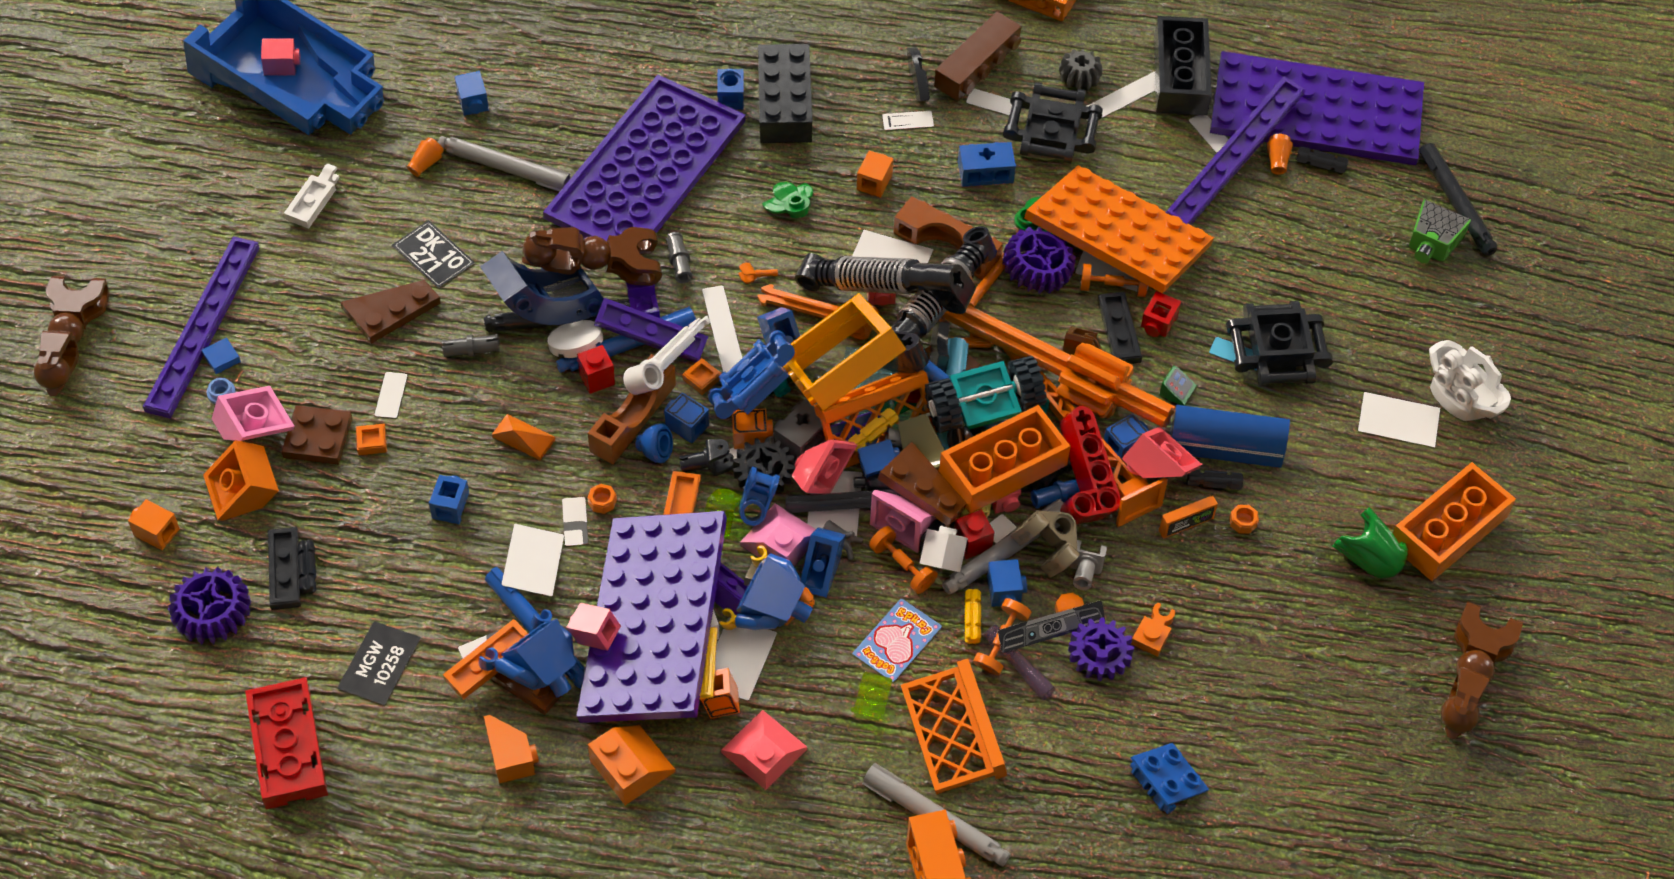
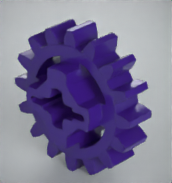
[1068,617,1134,681]

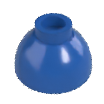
[636,424,673,463]

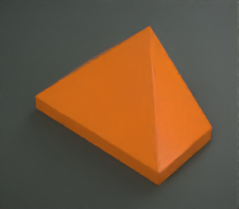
[492,414,555,460]

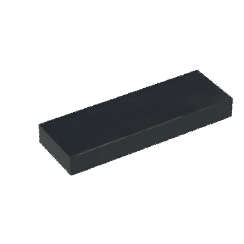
[1097,292,1142,364]
[268,527,301,610]

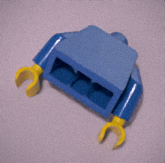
[719,546,813,630]

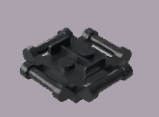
[1003,82,1103,164]
[1226,301,1333,387]

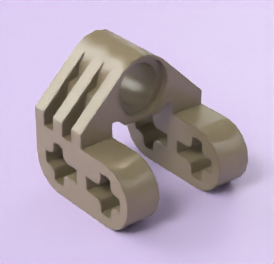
[1010,511,1080,578]

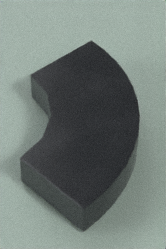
[907,47,930,101]
[930,317,950,373]

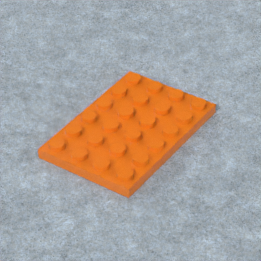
[1024,165,1214,294]

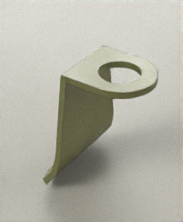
[898,412,945,469]

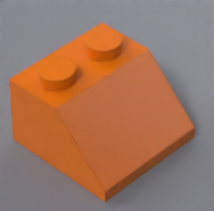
[203,440,279,521]
[588,725,676,805]

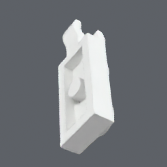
[284,164,339,229]

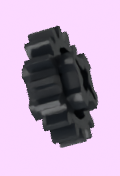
[733,437,795,492]

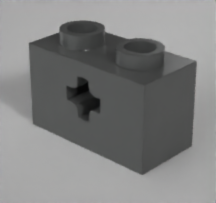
[773,398,836,460]

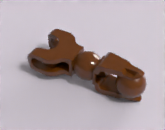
[522,227,662,286]
[33,276,110,396]
[1441,602,1523,739]

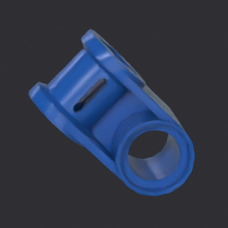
[739,467,780,526]

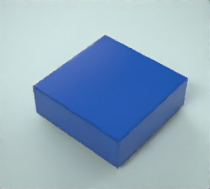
[202,338,241,374]

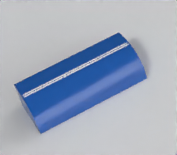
[1170,405,1290,468]

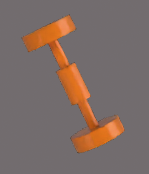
[1080,264,1148,297]
[869,526,938,594]
[973,598,1032,676]

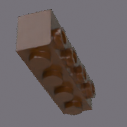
[934,11,1021,101]

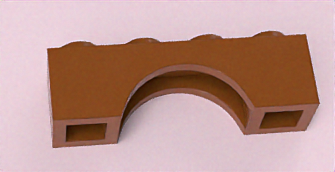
[893,196,1003,280]
[588,354,676,464]

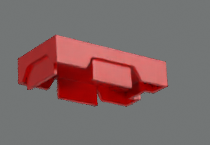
[245,677,328,810]

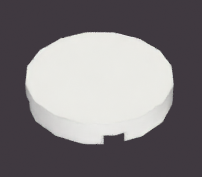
[548,320,603,358]

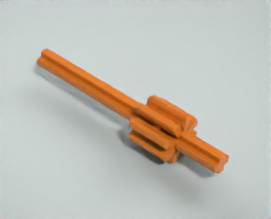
[941,305,1175,428]

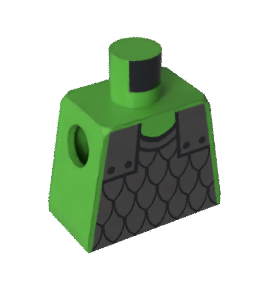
[1409,199,1471,263]

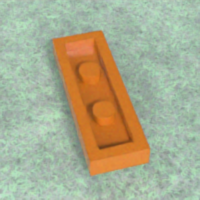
[443,619,528,700]

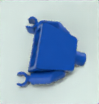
[478,609,576,697]

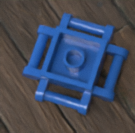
[708,330,795,419]

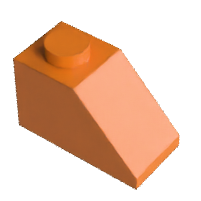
[484,715,539,784]

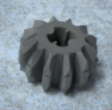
[1059,48,1103,91]

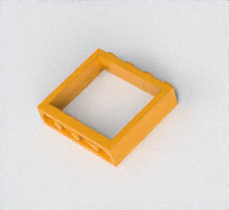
[783,293,906,411]

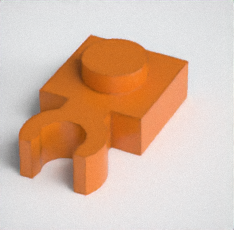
[1131,603,1175,657]

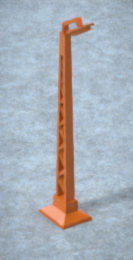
[952,332,1168,527]

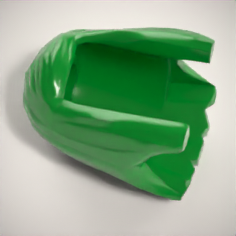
[1332,507,1409,579]

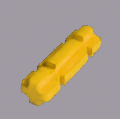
[848,408,899,453]
[965,589,981,644]

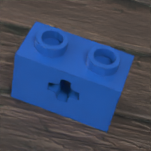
[958,142,1016,187]

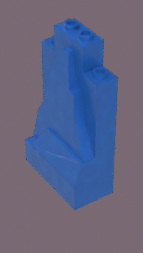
[183,0,384,135]

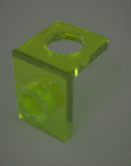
[705,489,743,536]
[851,672,893,719]

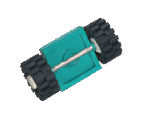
[925,356,1047,433]

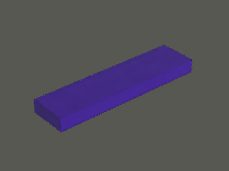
[594,298,708,363]

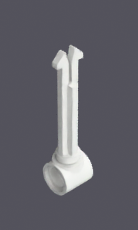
[623,316,710,395]

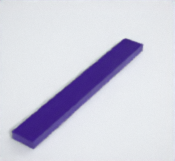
[1165,76,1306,225]
[143,236,260,419]

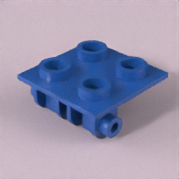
[1130,743,1209,814]

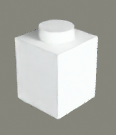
[920,526,967,572]

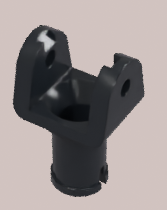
[679,439,734,476]

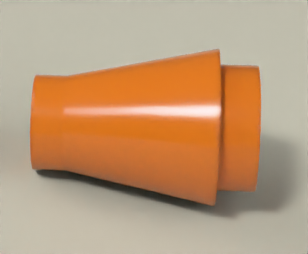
[1267,134,1293,175]
[406,137,444,177]

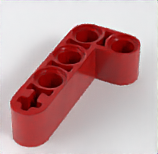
[1060,406,1121,525]

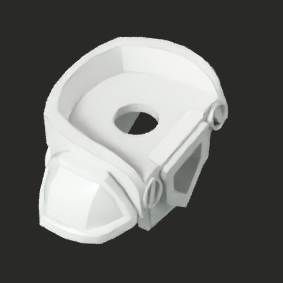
[1429,340,1511,421]

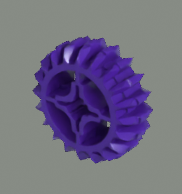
[1002,227,1076,294]
[168,567,251,644]

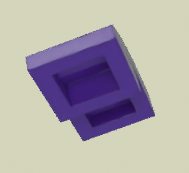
[625,282,660,318]

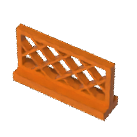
[814,370,938,469]
[901,658,1007,794]

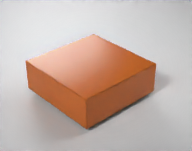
[682,358,722,395]
[356,424,387,455]

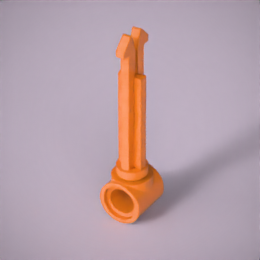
[757,284,879,340]

